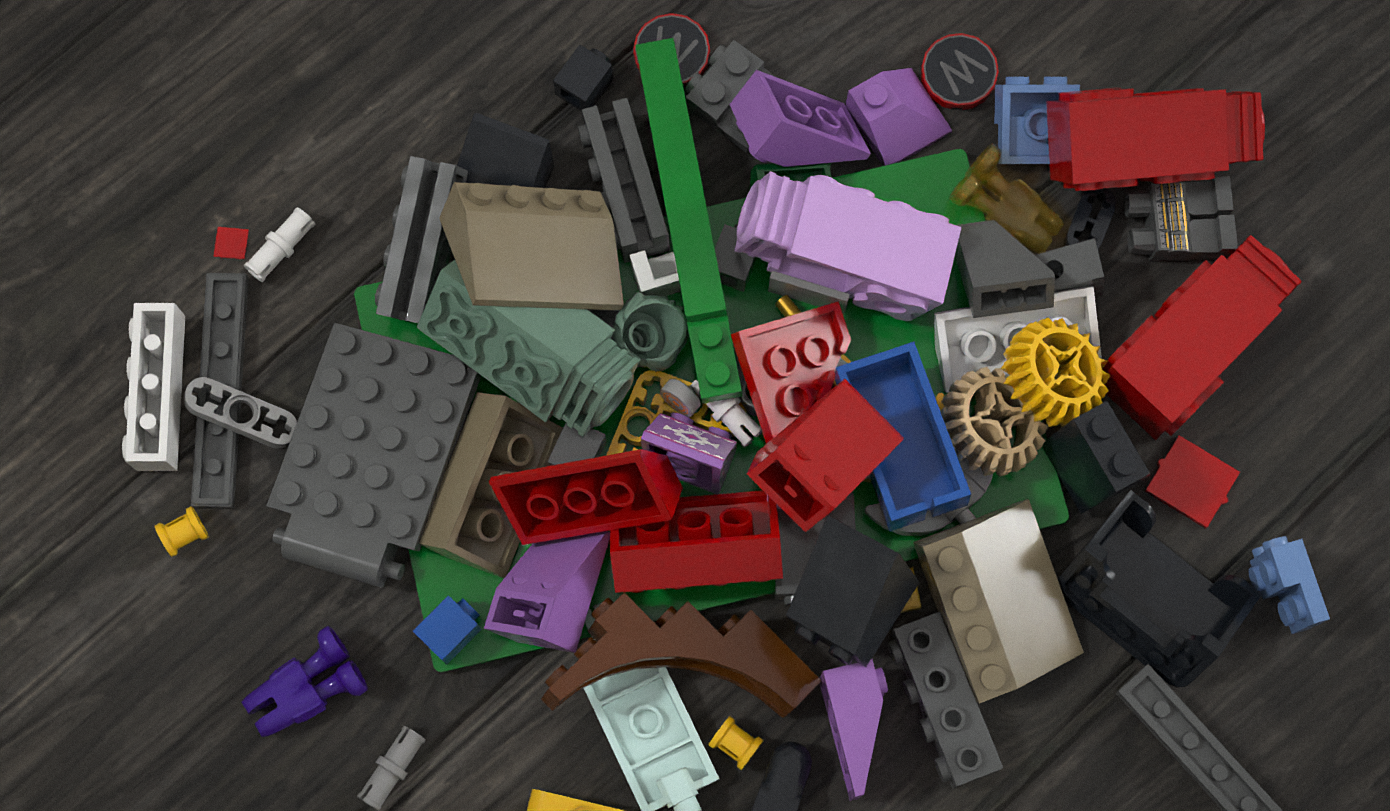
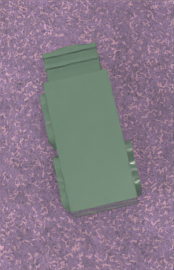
[417,260,640,437]

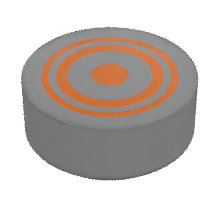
[660,379,701,417]

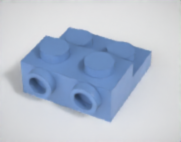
[994,77,1080,164]
[1249,536,1330,634]

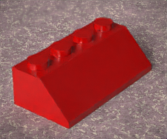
[489,449,683,545]
[610,490,783,593]

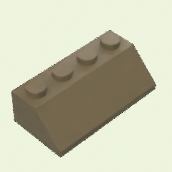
[419,392,563,578]

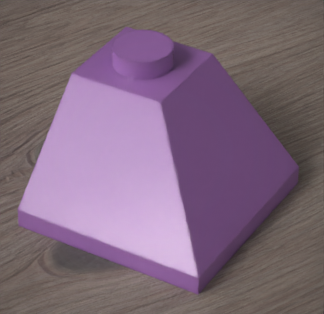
[846,68,952,166]

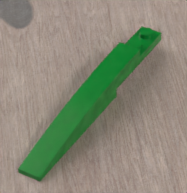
[635,38,743,404]

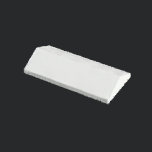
[934,286,1102,392]

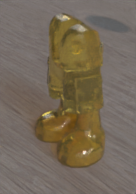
[949,143,1064,254]

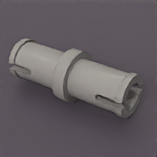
[357,726,426,811]

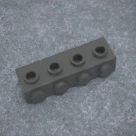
[887,612,1003,789]

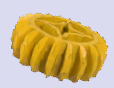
[1001,317,1110,427]

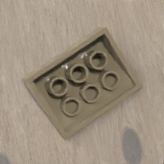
[439,182,624,310]
[913,499,1084,704]

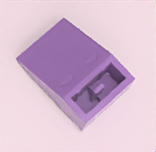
[484,531,610,653]

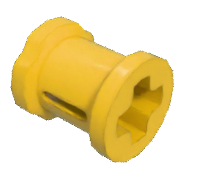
[155,506,209,557]
[708,716,764,770]

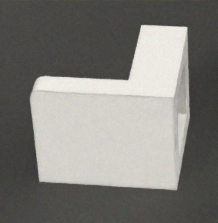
[630,250,681,296]

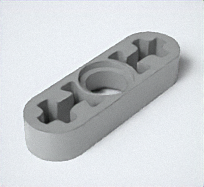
[184,377,297,448]

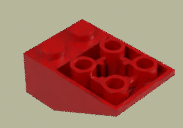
[747,379,904,532]

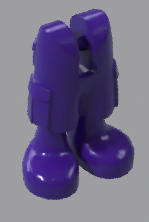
[241,625,368,737]

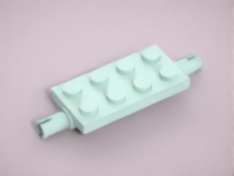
[574,603,719,811]

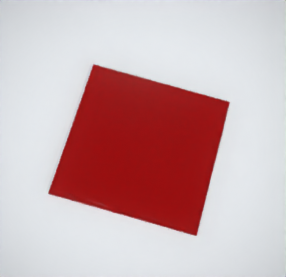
[213,227,249,259]

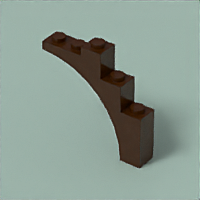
[541,592,822,718]

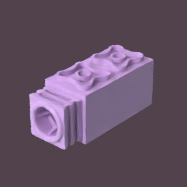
[735,171,961,321]

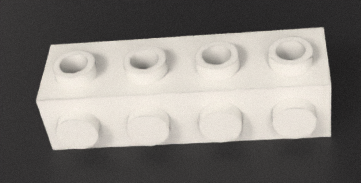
[122,303,185,471]

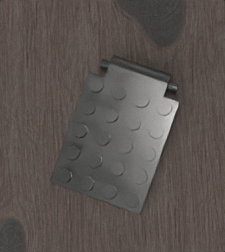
[266,323,482,588]

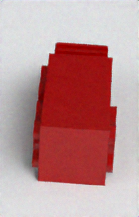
[1046,88,1265,191]
[1102,235,1302,440]

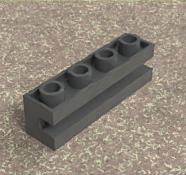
[578,98,670,263]
[375,156,469,323]

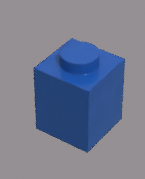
[413,595,482,665]

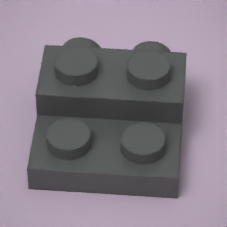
[685,40,776,153]

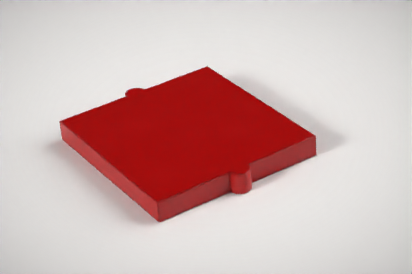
[1145,435,1240,529]

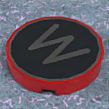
[633,13,710,86]
[921,33,999,110]

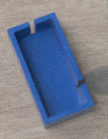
[835,342,971,532]

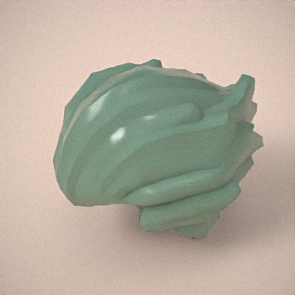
[612,292,689,372]

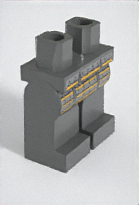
[1123,176,1238,262]

